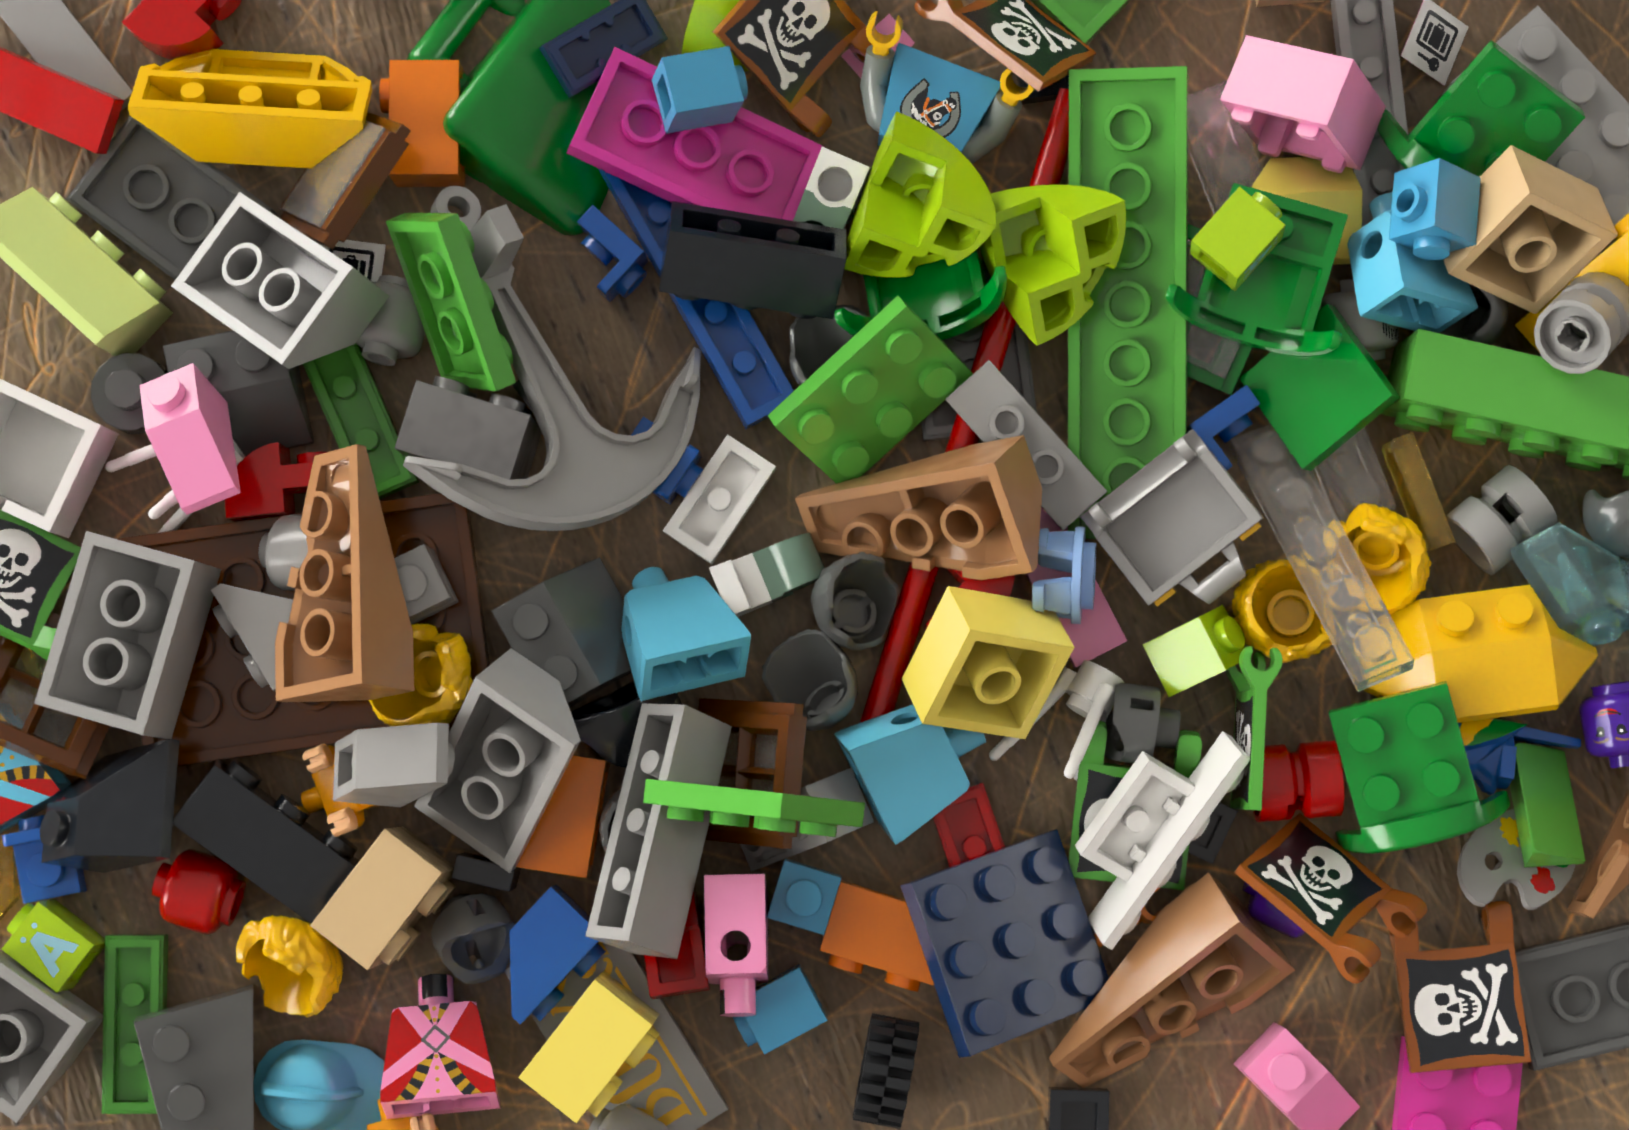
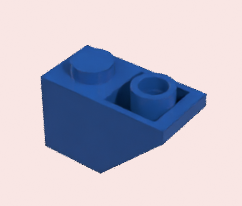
[510,884,606,1024]

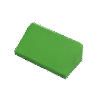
[1510,743,1586,868]

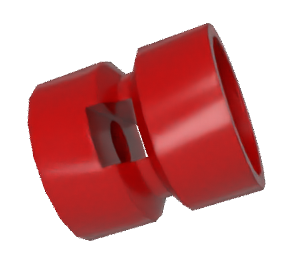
[1253,740,1344,822]

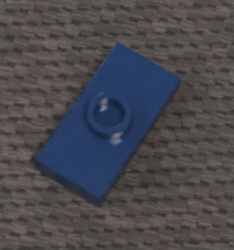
[539,0,668,98]

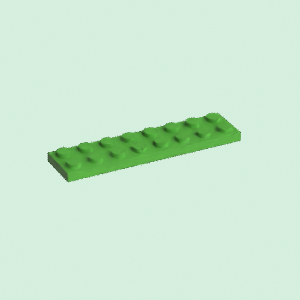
[1068,66,1188,539]

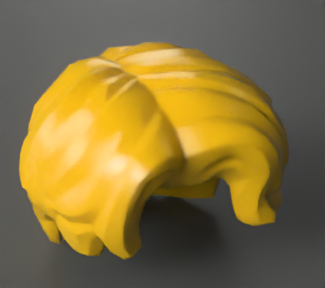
[1323,503,1432,615]
[1232,559,1338,663]
[369,624,473,727]
[236,915,343,1018]

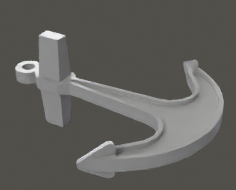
[403,186,701,531]

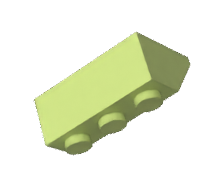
[0,187,173,356]

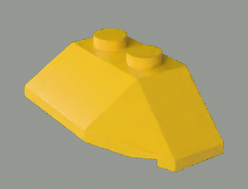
[128,49,372,169]
[1352,584,1598,723]

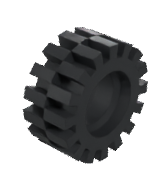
[853,1013,919,1129]

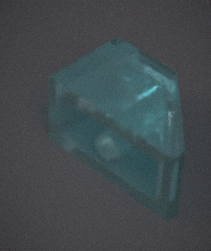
[1510,522,1629,647]

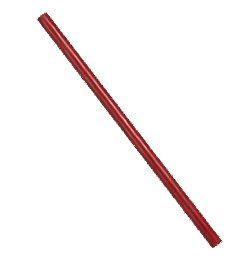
[860,88,1069,723]

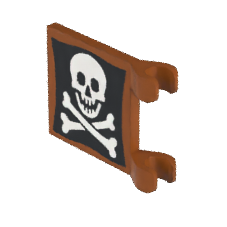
[712,0,872,137]
[914,0,1097,92]
[1235,813,1428,984]
[1388,901,1531,1073]

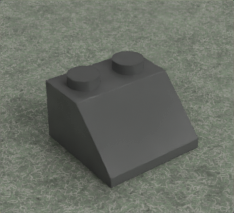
[163,330,314,457]
[491,557,632,708]

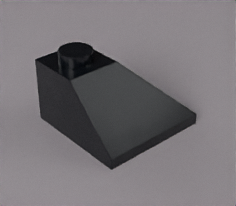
[40,739,179,873]

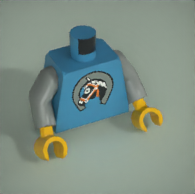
[860,11,1035,164]

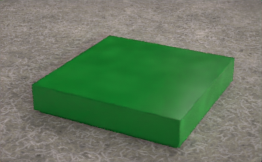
[1239,304,1400,471]

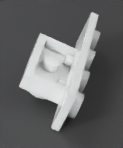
[1075,731,1251,950]

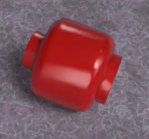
[152,849,246,935]

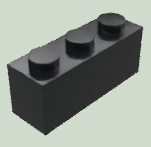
[659,201,846,319]
[173,758,359,923]

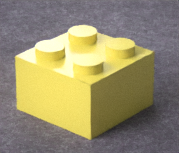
[902,586,1075,739]
[518,971,660,1123]

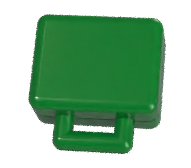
[407,0,611,236]

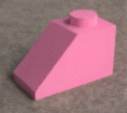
[140,363,241,515]
[1233,1022,1360,1130]

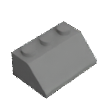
[171,192,389,369]
[34,531,222,739]
[414,648,581,873]

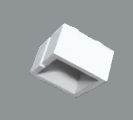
[0,379,119,538]

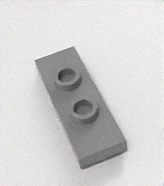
[945,360,1107,531]

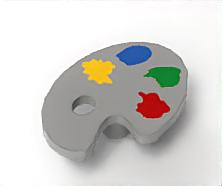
[1457,809,1576,910]

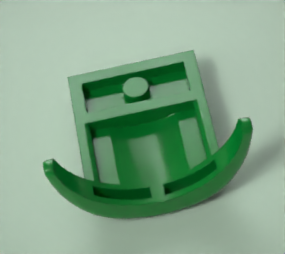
[1377,40,1585,177]
[1166,183,1348,356]
[834,214,1007,340]
[1328,681,1510,854]

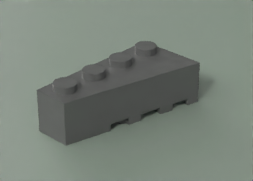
[134,984,254,1130]

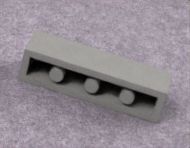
[585,703,732,959]

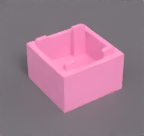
[1220,35,1386,173]

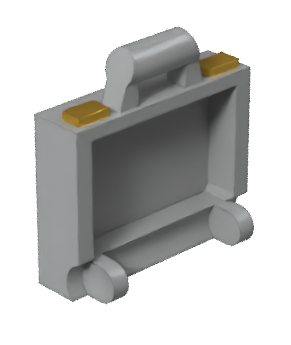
[1080,429,1264,607]

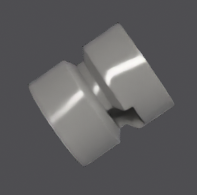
[1534,272,1629,374]
[1443,465,1557,575]

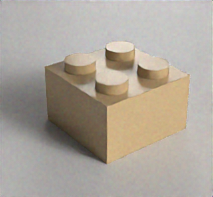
[1443,145,1618,314]
[310,826,457,970]

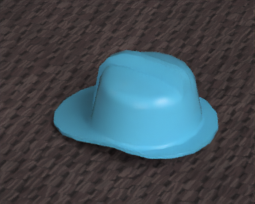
[253,1039,385,1130]

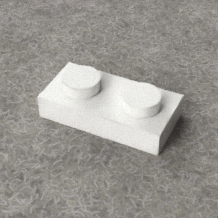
[663,434,776,565]

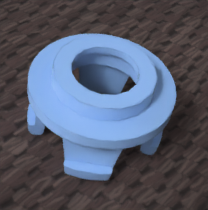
[1032,526,1096,624]

